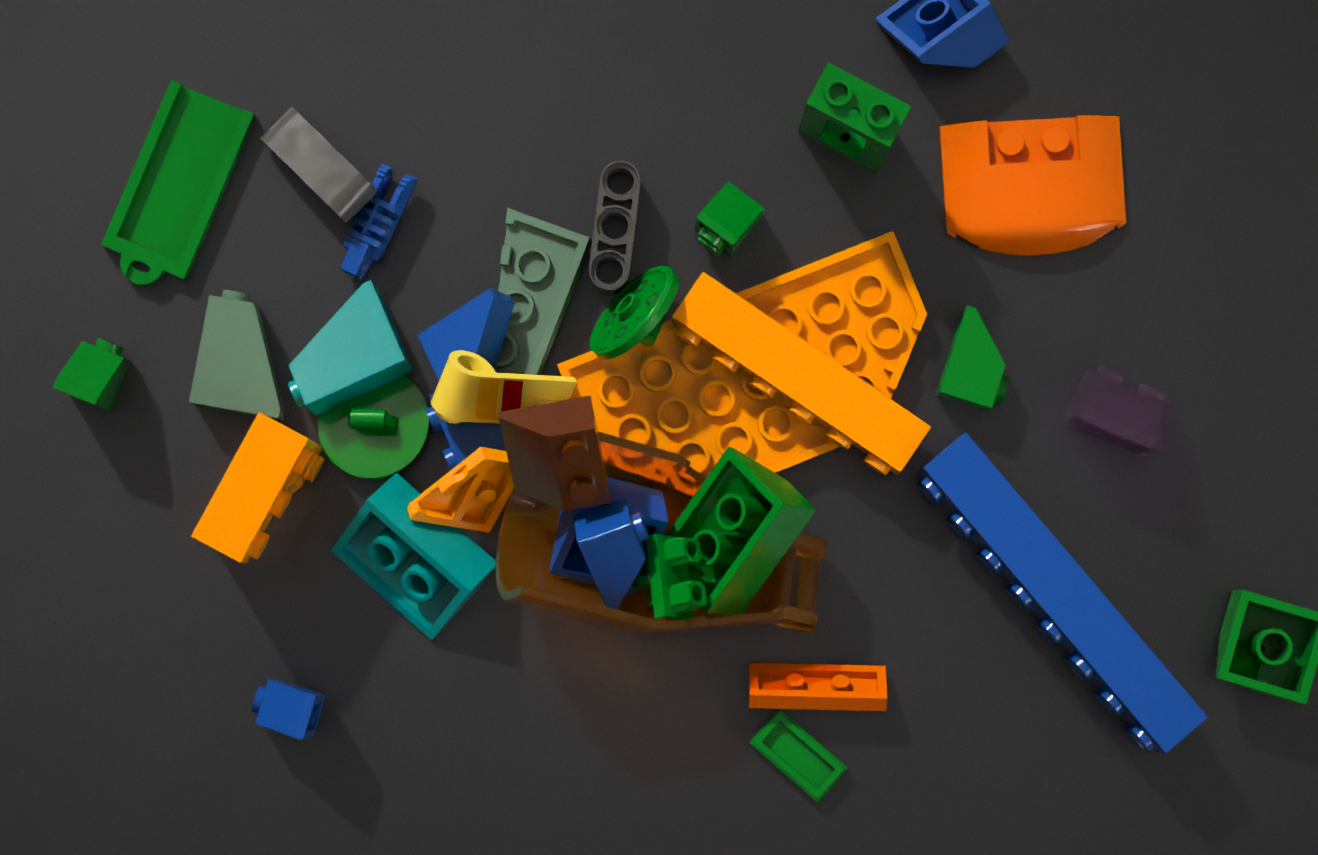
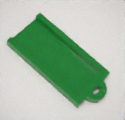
[101,80,256,286]

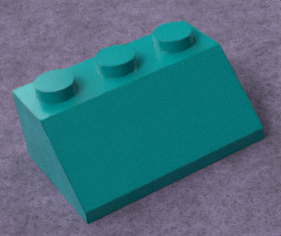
[330,473,498,641]

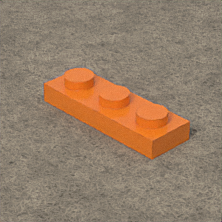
[749,662,887,711]

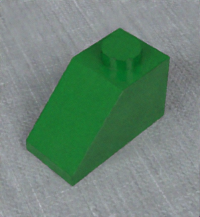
[936,305,1009,412]
[52,338,132,412]

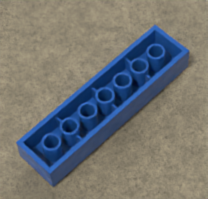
[916,432,1208,754]

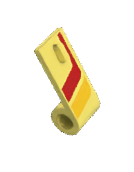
[431,350,577,424]

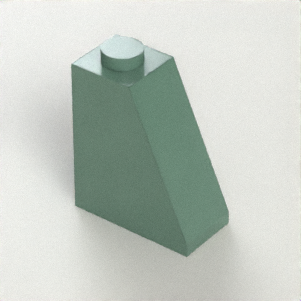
[189,290,286,422]

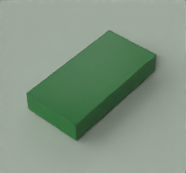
[749,709,848,802]

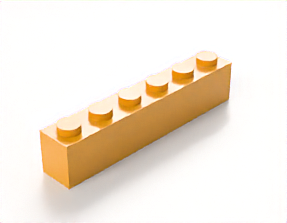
[671,272,931,476]

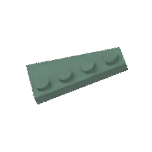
[493,208,592,375]

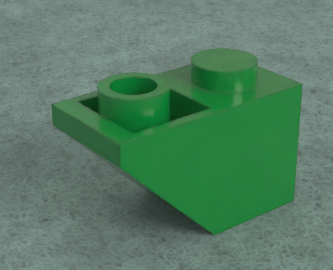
[695,181,765,257]

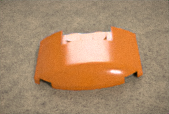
[939,115,1126,256]

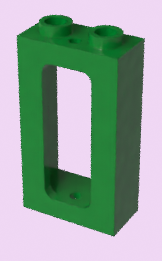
[798,62,911,173]

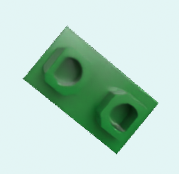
[633,534,707,622]

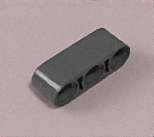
[259,107,378,224]
[589,160,641,295]

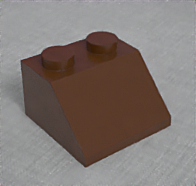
[498,395,611,511]

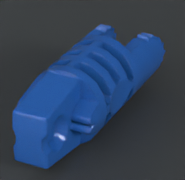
[341,163,418,280]

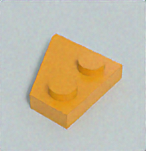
[407,447,514,533]

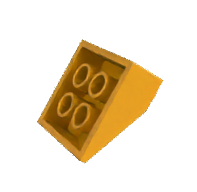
[191,412,325,564]

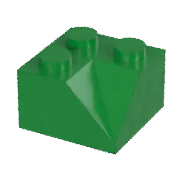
[1216,589,1318,705]

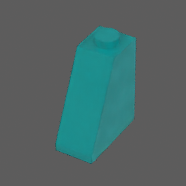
[288,280,414,416]

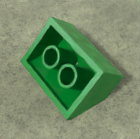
[667,447,816,617]

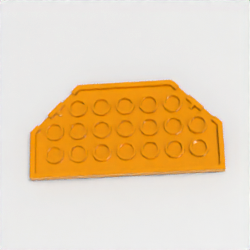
[557,231,927,494]

